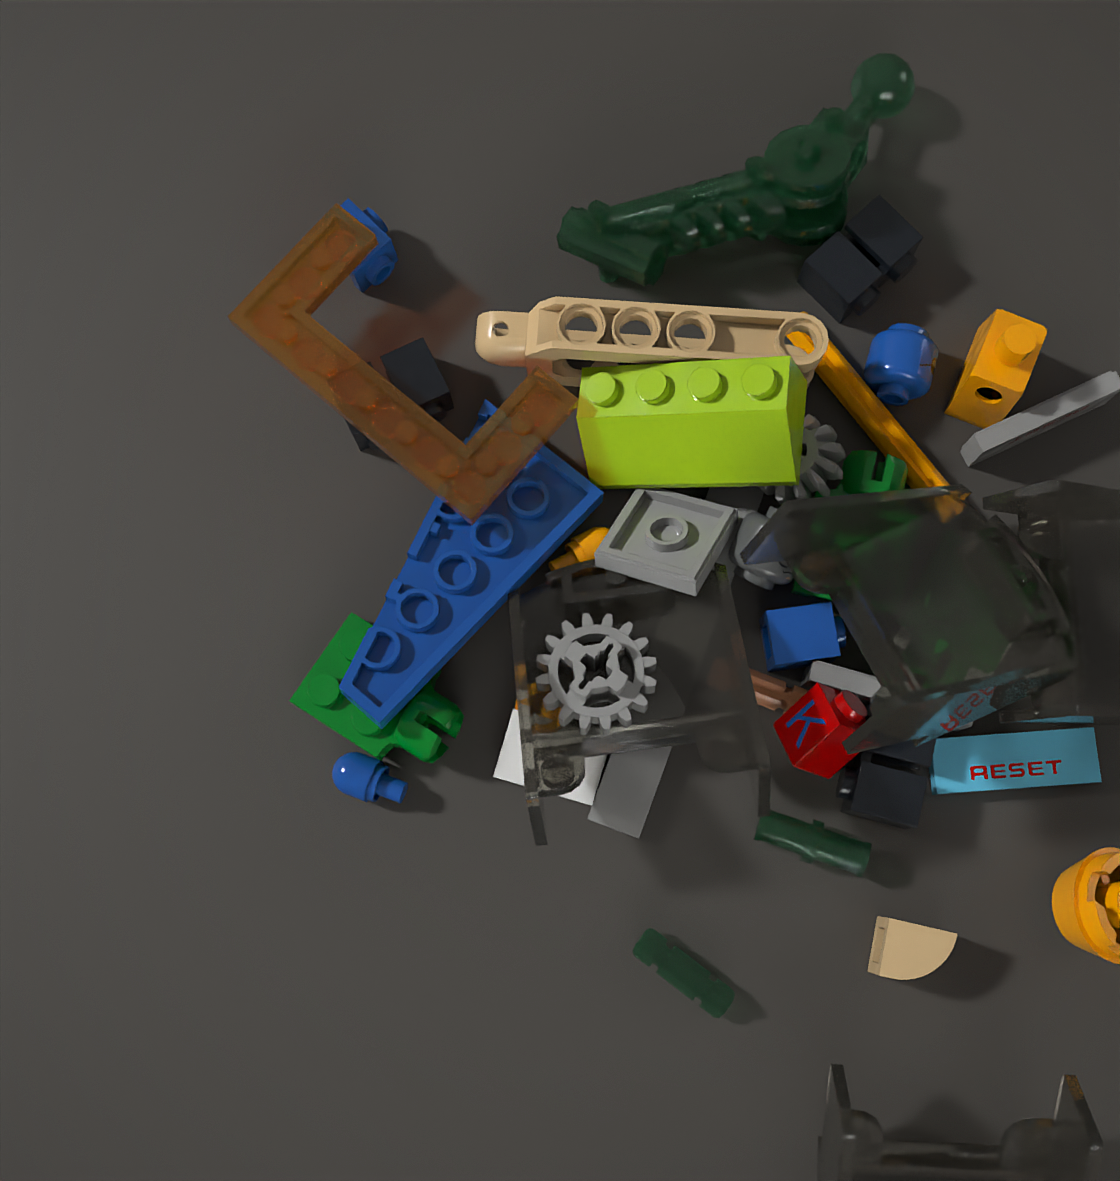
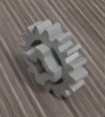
[536,613,657,736]

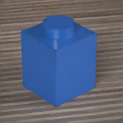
[759,602,846,672]

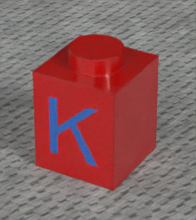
[773,682,876,779]

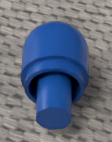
[332,752,409,803]

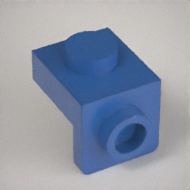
[334,198,398,292]

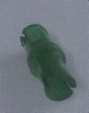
[753,806,872,877]

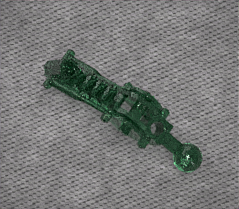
[556,53,916,286]

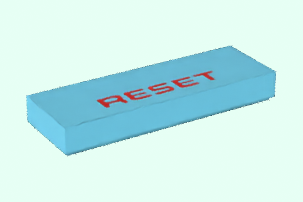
[929,727,1102,795]

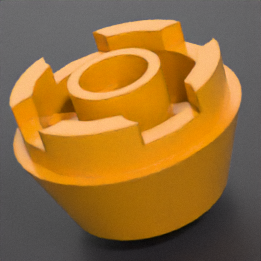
[1052,847,1120,964]

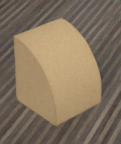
[867,916,957,980]

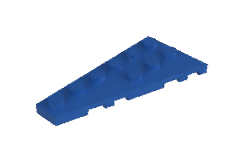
[339,399,604,729]

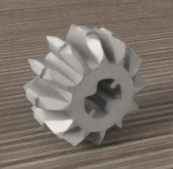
[759,413,845,507]

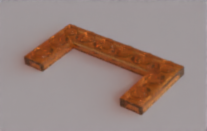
[227,203,579,525]

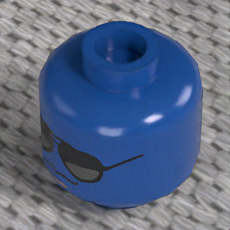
[864,323,939,406]

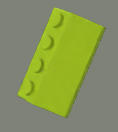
[576,355,807,489]

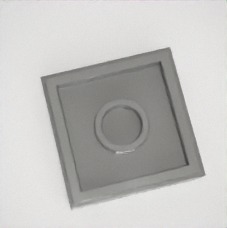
[594,488,738,596]

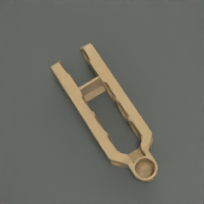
[475,296,829,388]

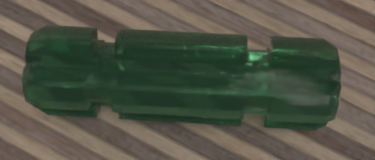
[632,928,735,1018]

